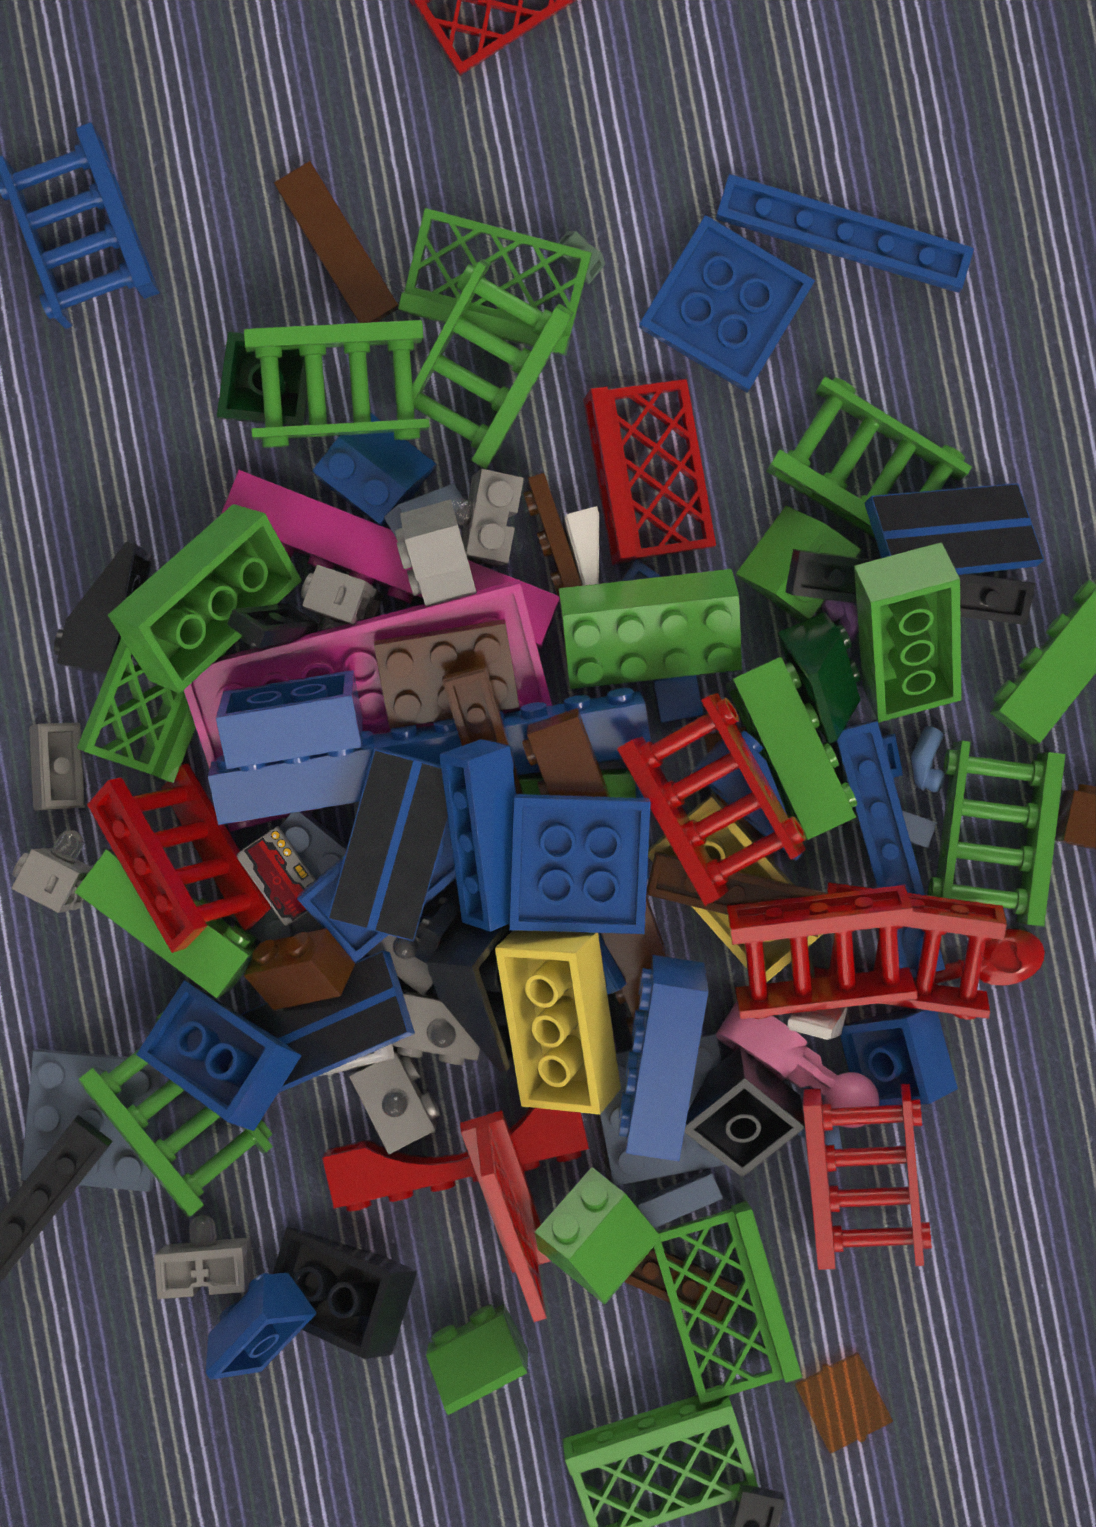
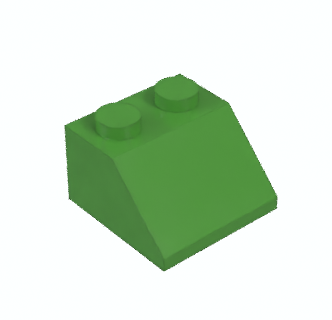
[735,506,861,622]
[535,1167,660,1305]
[426,1304,528,1415]

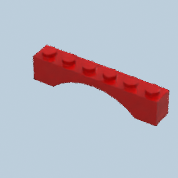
[322,1107,589,1212]

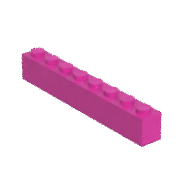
[221,470,560,648]

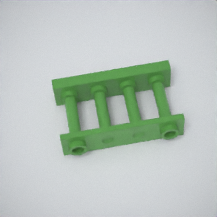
[395,259,574,469]
[244,320,430,448]
[766,376,972,538]
[927,741,1066,927]
[78,1012,273,1217]

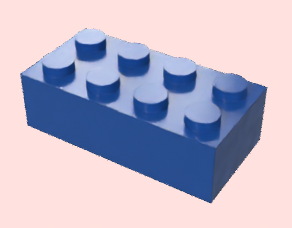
[618,955,708,1161]

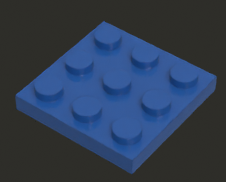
[639,215,815,393]
[510,794,651,934]

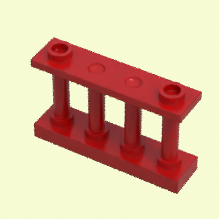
[617,693,806,906]
[87,764,272,953]
[814,882,1007,1020]
[727,885,918,1019]
[803,1084,932,1270]

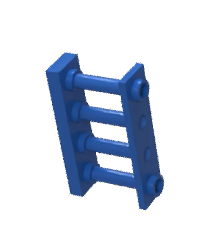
[0,122,160,329]

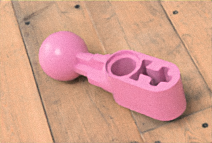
[716,1001,879,1128]

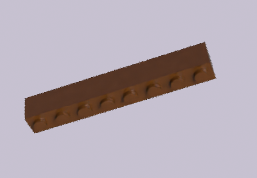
[522,708,669,1039]

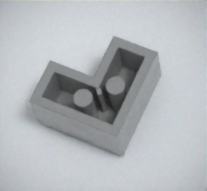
[395,499,477,607]

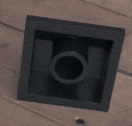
[685,1047,805,1177]

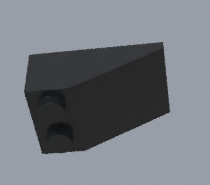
[54,542,153,675]
[426,918,514,1072]
[272,1228,417,1359]

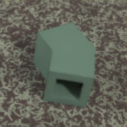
[551,231,605,284]

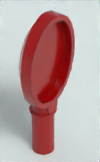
[933,929,1045,986]

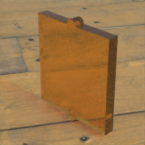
[795,1352,893,1454]

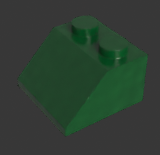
[217,332,309,426]
[777,612,861,744]

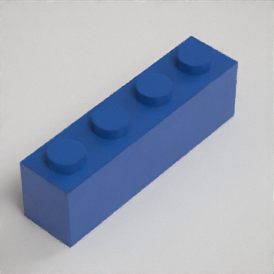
[440,739,516,932]

